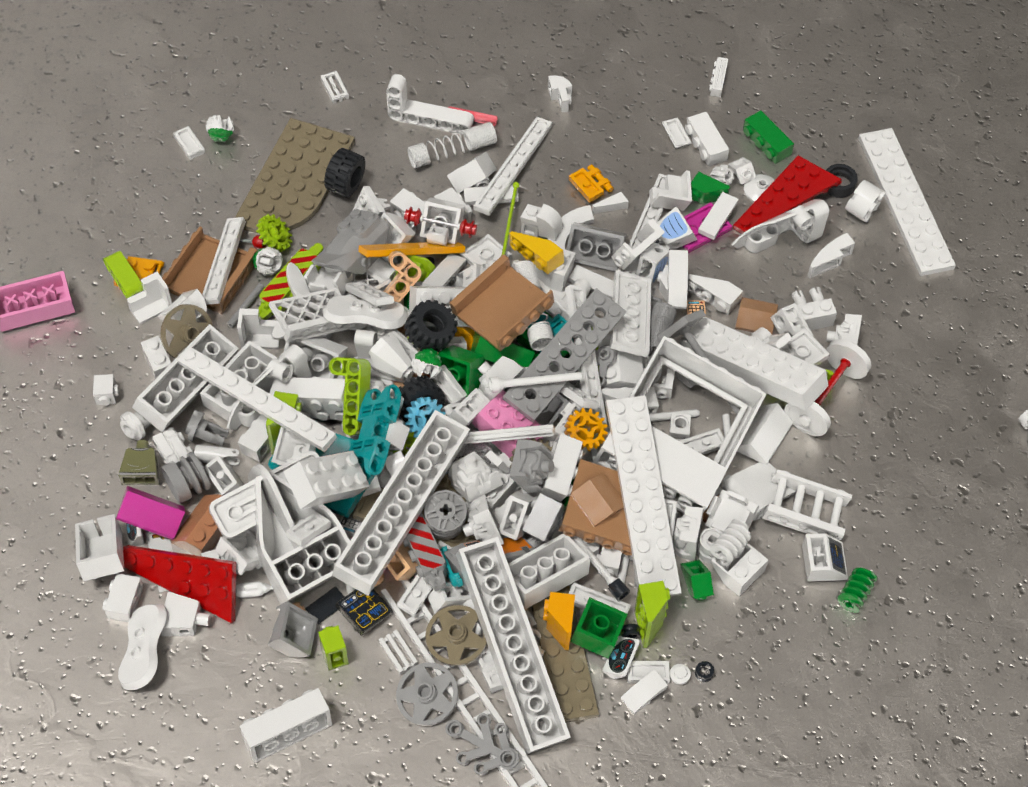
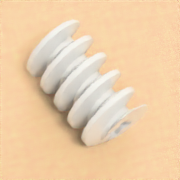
[709,519,751,563]

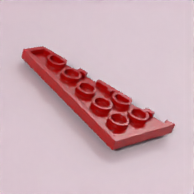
[733,155,842,234]
[123,545,236,623]

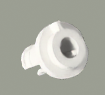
[120,411,152,440]

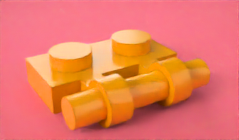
[569,164,614,203]

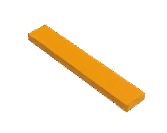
[358,242,465,257]

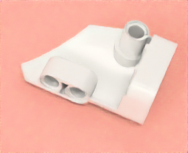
[732,199,829,253]
[227,345,312,430]

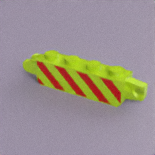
[258,243,324,320]

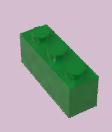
[743,110,794,164]

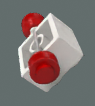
[404,197,477,244]

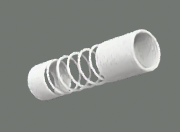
[408,122,497,169]
[512,261,554,351]

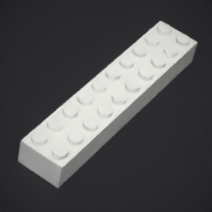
[332,410,470,596]
[456,537,571,754]

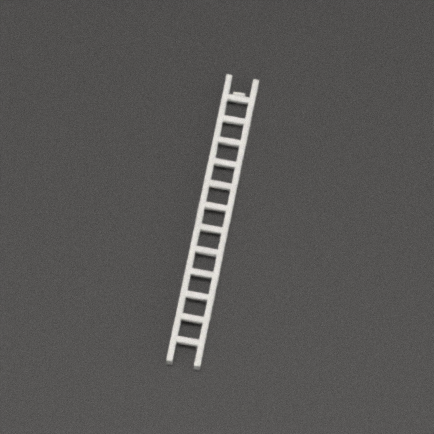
[381,579,548,787]

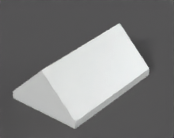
[737,403,793,465]

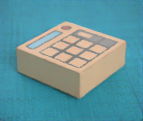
[686,300,706,317]

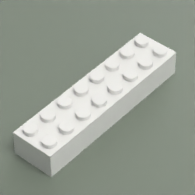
[680,317,828,411]

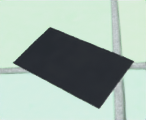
[305,586,345,624]

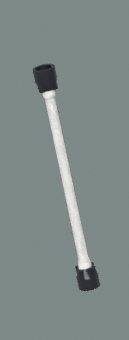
[538,492,630,601]

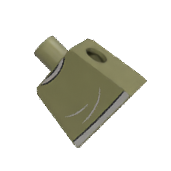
[118,440,160,485]

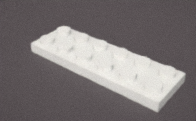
[610,270,651,357]

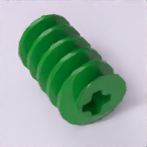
[837,568,878,613]

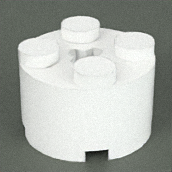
[845,180,886,223]

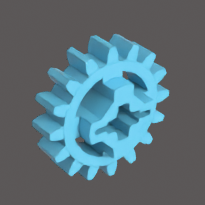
[404,397,446,438]

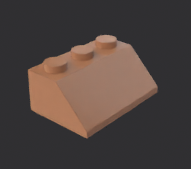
[171,494,223,556]

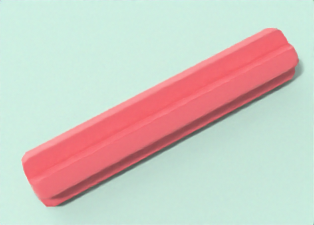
[448,106,498,126]

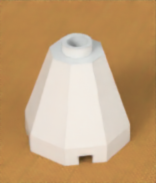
[366,332,414,381]

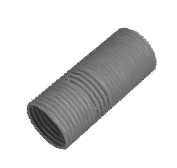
[646,302,676,358]

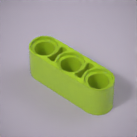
[103,250,144,298]

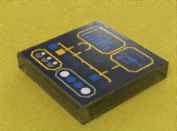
[335,589,393,636]

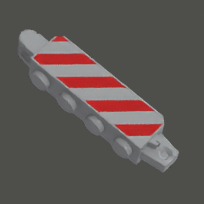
[403,512,448,591]

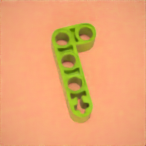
[329,357,371,436]

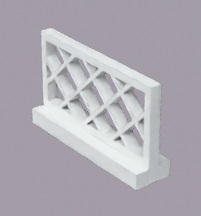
[269,287,356,343]

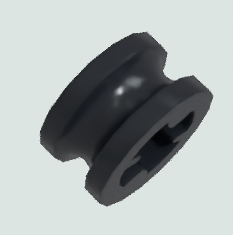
[621,624,641,639]
[695,661,714,683]

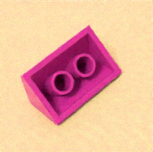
[116,486,185,540]

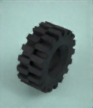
[399,375,445,422]

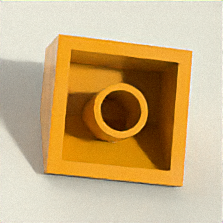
[543,592,575,650]

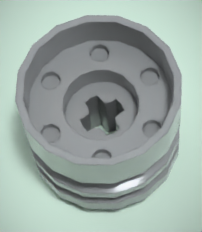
[161,451,211,504]
[424,490,467,540]

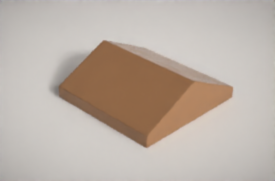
[735,297,778,334]
[571,473,624,527]

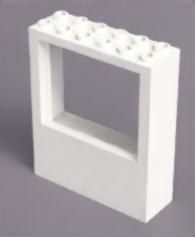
[593,336,766,514]

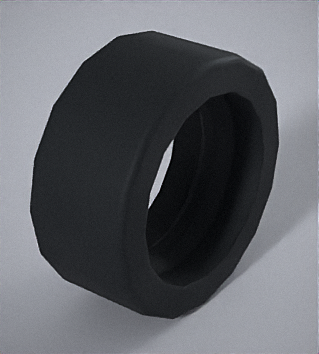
[826,164,858,198]

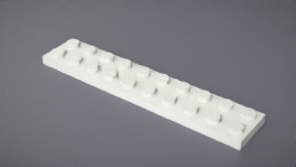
[858,128,956,276]
[605,395,682,596]

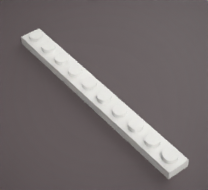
[565,285,608,464]
[177,346,337,452]

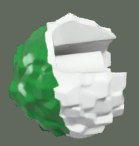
[206,115,234,142]
[253,247,283,276]
[411,348,442,379]

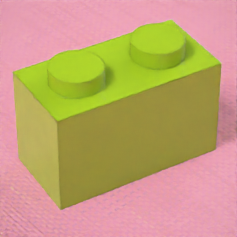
[318,626,349,671]

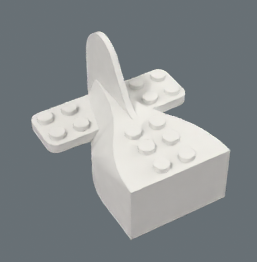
[209,451,350,604]

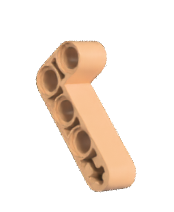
[383,251,421,303]

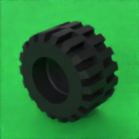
[324,148,365,198]
[404,300,458,352]

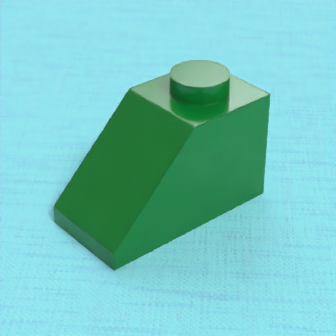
[691,171,730,204]
[680,560,714,600]

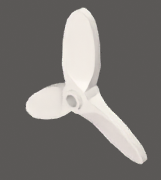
[271,262,327,340]

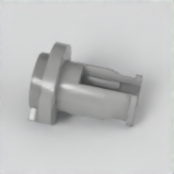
[185,410,230,447]

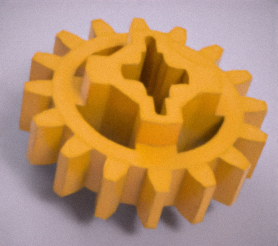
[564,408,608,451]

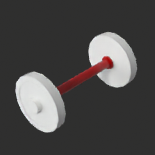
[784,339,871,436]

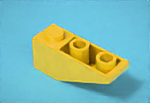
[509,231,564,274]

